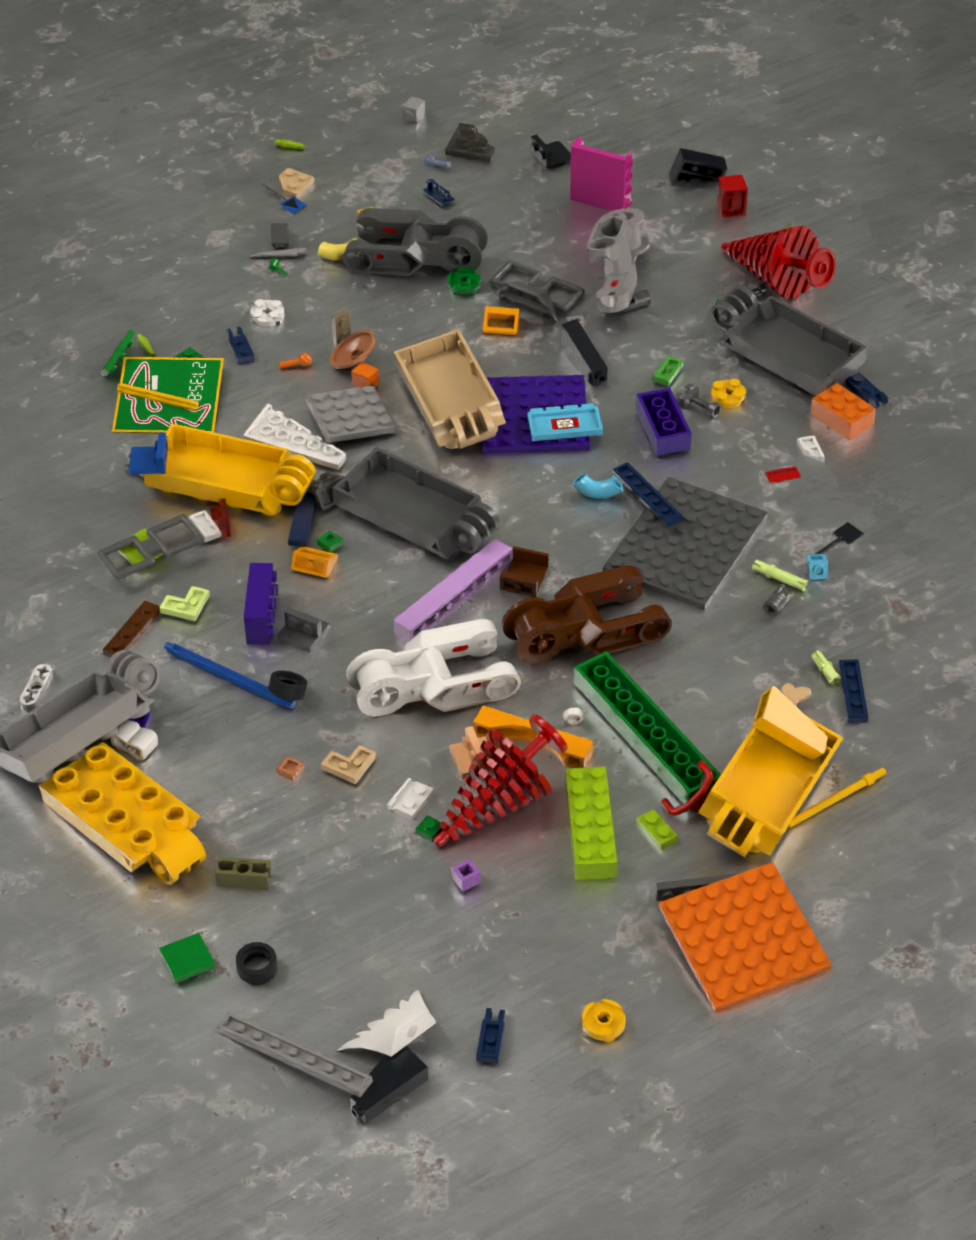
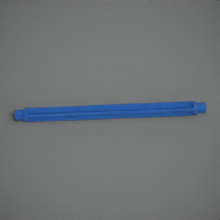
[164,642,296,709]

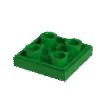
[159,932,216,984]

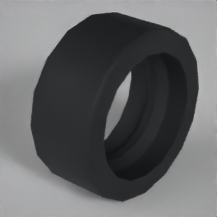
[268,670,307,700]
[236,942,277,984]

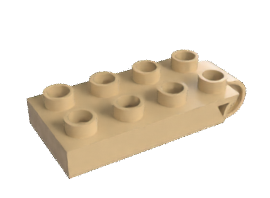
[394,329,506,449]

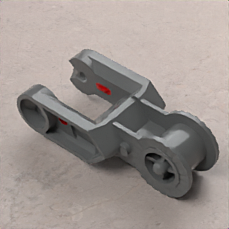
[342,208,488,276]

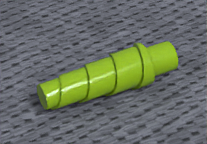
[275,139,305,150]
[137,334,155,357]

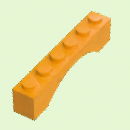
[473,705,593,768]

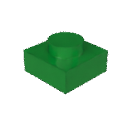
[317,531,343,552]
[415,815,442,842]

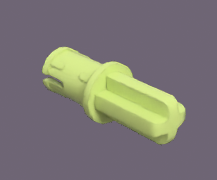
[811,650,841,685]

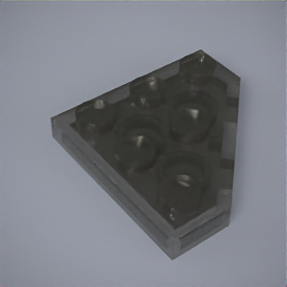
[445,123,495,163]

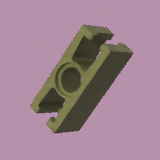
[215,857,272,890]

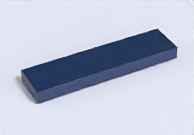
[288,495,317,546]
[838,659,868,723]

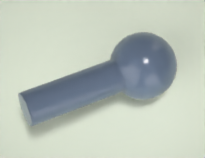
[424,155,451,168]

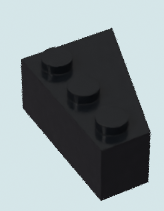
[669,148,727,185]

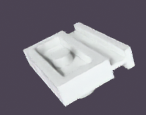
[387,777,434,821]

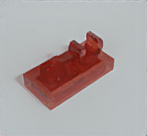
[210,498,231,538]

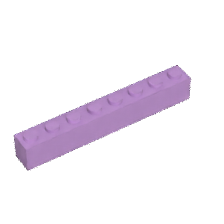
[394,538,512,642]

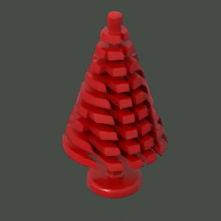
[721,226,836,299]
[433,714,568,848]

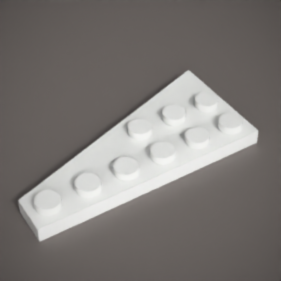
[243,403,346,470]

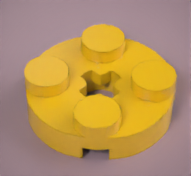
[711,379,746,408]
[582,999,626,1043]

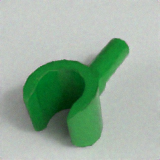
[269,258,288,276]

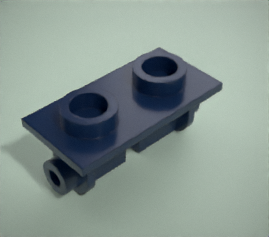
[422,179,455,206]

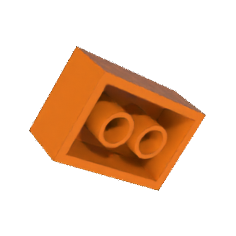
[811,383,876,440]

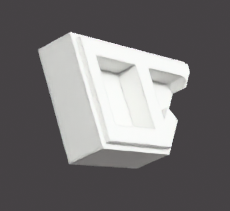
[797,435,825,462]

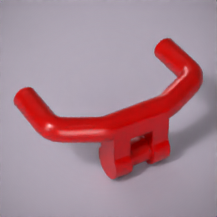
[661,761,713,816]

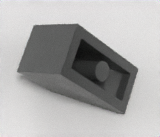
[271,223,289,248]

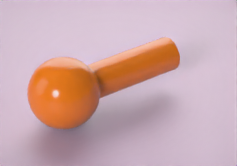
[279,353,312,369]

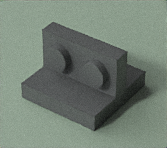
[277,607,330,653]

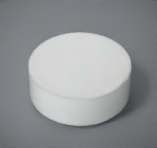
[563,708,583,725]

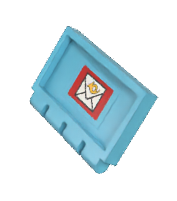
[527,403,603,441]

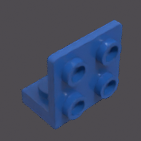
[129,433,168,474]

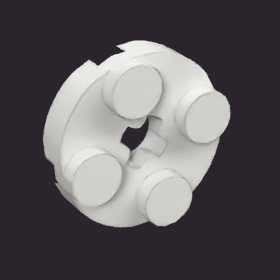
[250,299,285,327]

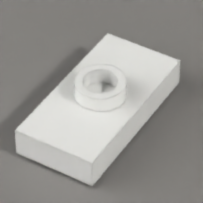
[189,510,222,543]

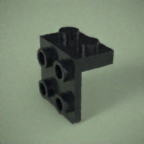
[530,134,571,168]

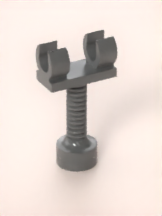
[674,384,721,417]

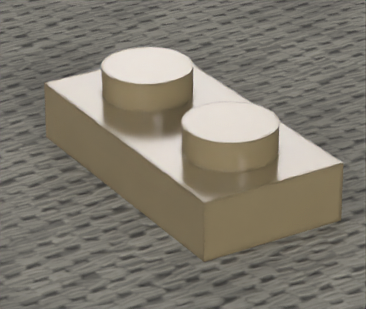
[331,309,351,346]

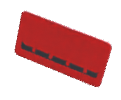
[765,466,801,483]

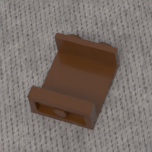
[500,546,549,598]

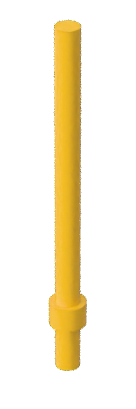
[788,767,887,829]

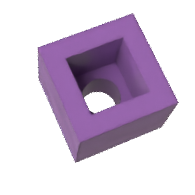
[451,859,481,892]

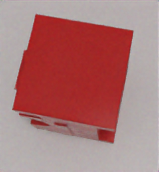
[717,174,748,218]

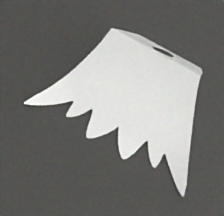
[337,990,436,1057]

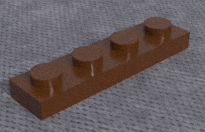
[103,601,160,658]

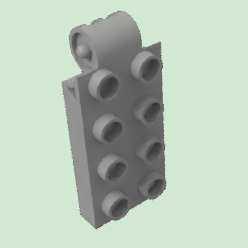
[0,650,160,783]

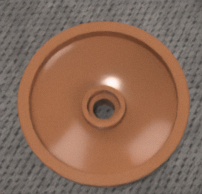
[330,330,376,369]

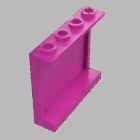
[570,138,633,211]

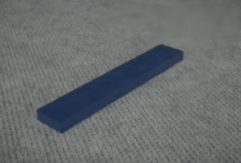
[612,462,683,528]

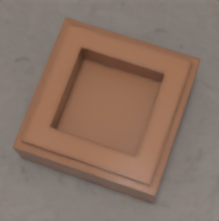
[276,756,304,781]

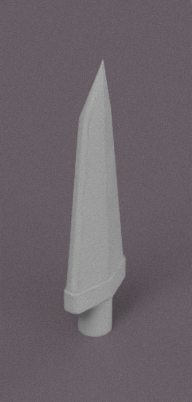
[250,247,306,257]

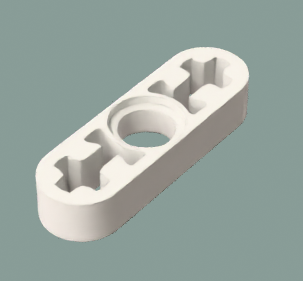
[20,664,53,712]

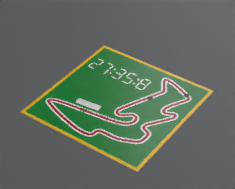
[112,357,224,433]

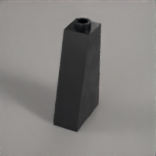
[561,319,608,386]
[350,1045,428,1124]

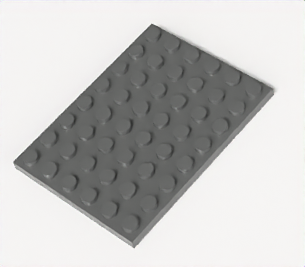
[603,477,768,610]

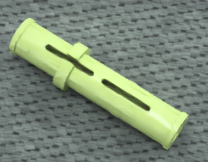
[752,559,808,592]

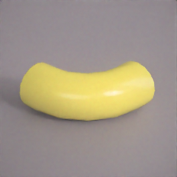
[318,238,362,261]

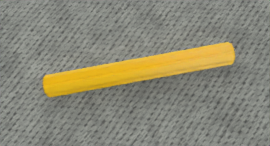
[117,383,199,411]

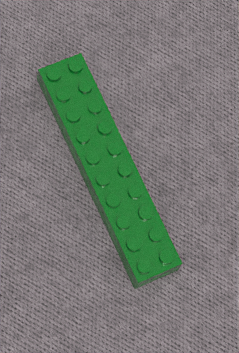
[574,651,721,804]

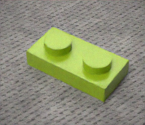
[637,809,678,850]

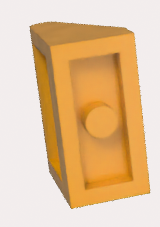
[483,306,520,336]
[291,546,338,578]

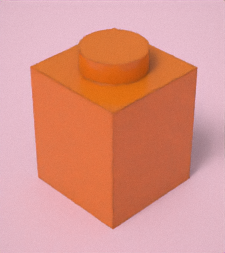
[351,362,380,388]

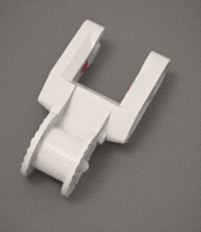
[346,619,521,717]

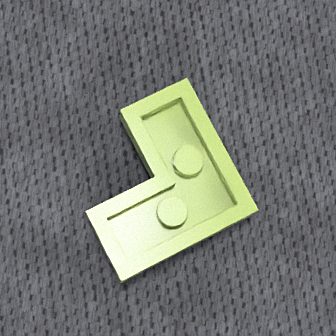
[160,586,210,621]

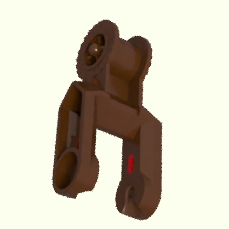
[501,565,672,664]

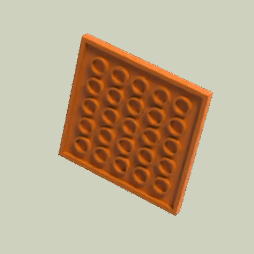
[658,862,832,1012]

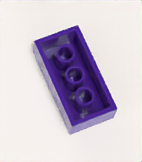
[636,388,692,456]
[243,563,279,645]

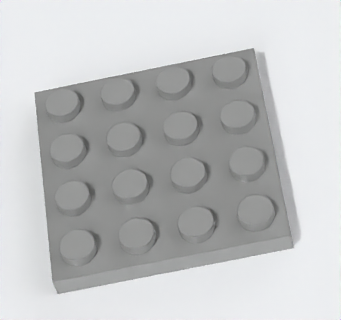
[306,386,395,443]

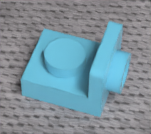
[806,554,828,580]

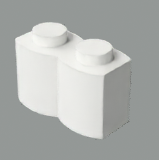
[111,720,158,760]

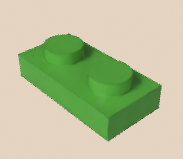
[653,356,684,386]

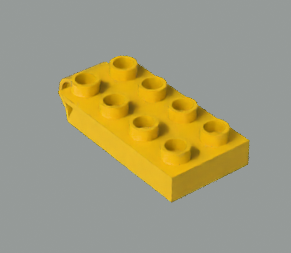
[143,423,316,516]
[698,715,843,858]
[39,742,206,885]

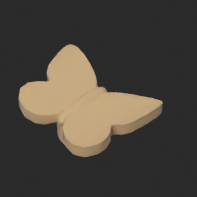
[781,683,811,707]

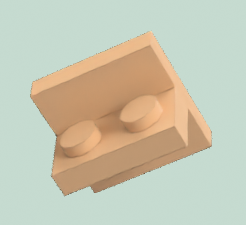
[450,726,489,779]

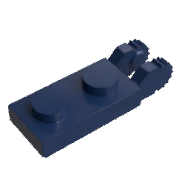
[226,326,255,364]
[845,372,889,408]
[476,1008,505,1063]

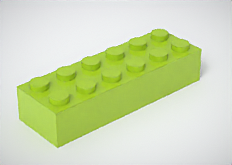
[565,767,617,880]

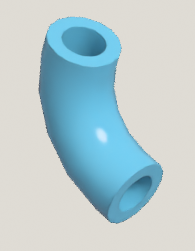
[572,473,623,499]

